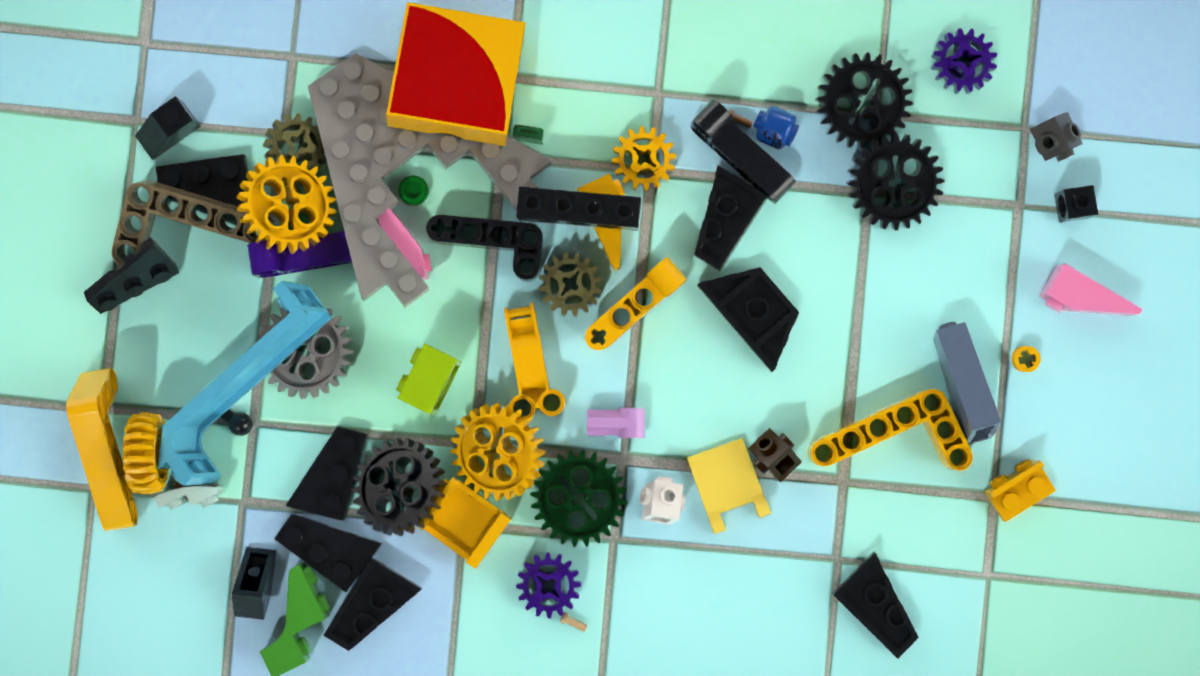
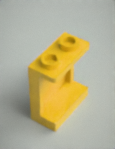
[417,476,512,569]

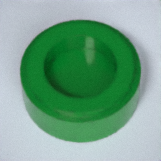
[398,175,429,206]

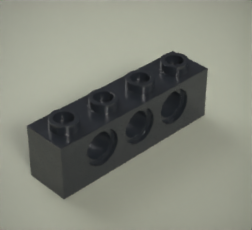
[516,187,641,231]

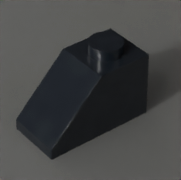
[135,96,201,160]
[232,547,276,620]

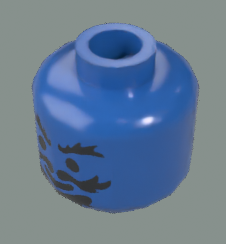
[753,106,800,150]

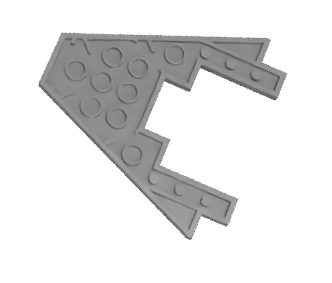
[308,53,551,308]

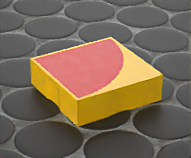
[386,2,526,146]

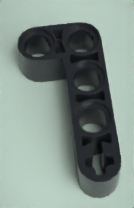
[690,99,796,204]
[426,215,544,282]

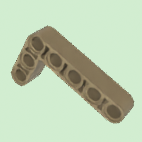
[111,180,276,266]

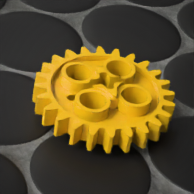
[237,155,337,254]
[450,403,546,501]

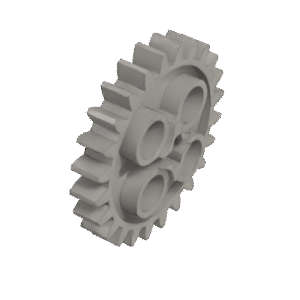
[258,307,354,399]

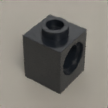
[1054,185,1098,223]

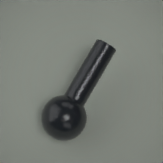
[221,409,253,436]

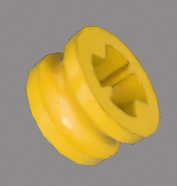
[1011,346,1041,372]

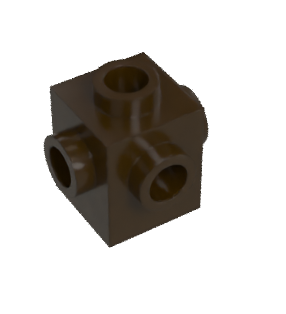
[748,428,802,483]

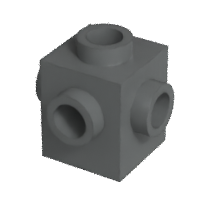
[1030,112,1083,162]

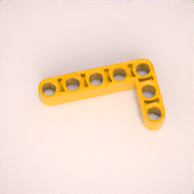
[66,368,138,531]
[807,389,973,471]

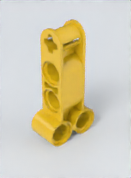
[585,257,688,350]
[504,302,566,420]

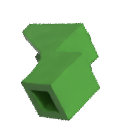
[259,562,331,676]

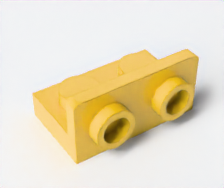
[984,458,1056,522]

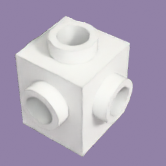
[640,477,685,525]

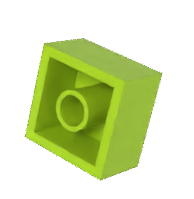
[396,343,462,415]

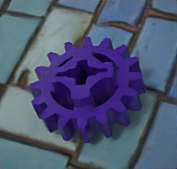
[931,28,997,94]
[516,552,581,619]

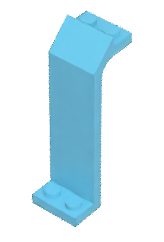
[158,281,333,486]

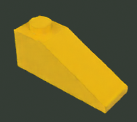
[577,173,625,272]

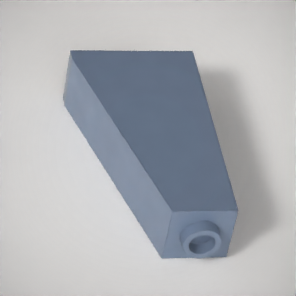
[933,322,1001,445]

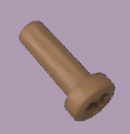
[729,110,753,128]

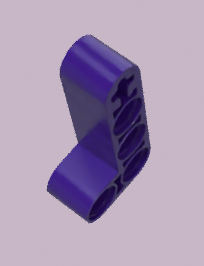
[247,231,352,278]

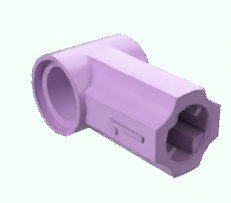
[587,408,645,438]

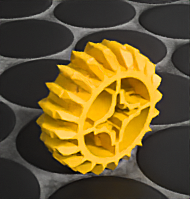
[122,412,169,494]

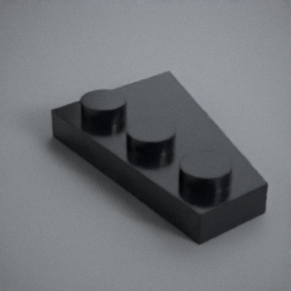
[156,154,249,206]
[694,165,768,272]
[286,426,367,521]

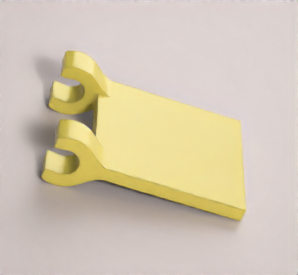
[687,438,771,534]

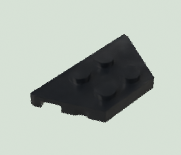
[697,267,799,372]

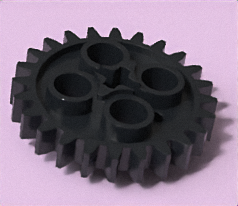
[815,52,913,149]
[846,133,945,231]
[351,438,447,536]

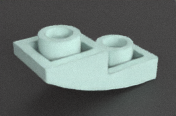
[154,485,225,510]

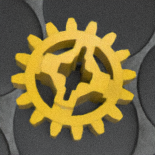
[612,126,676,192]

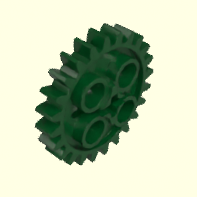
[530,449,627,547]

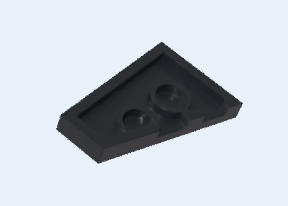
[84,236,180,314]
[274,514,383,592]
[832,551,919,659]
[323,557,423,651]

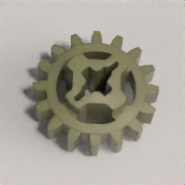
[263,113,326,172]
[538,252,603,317]

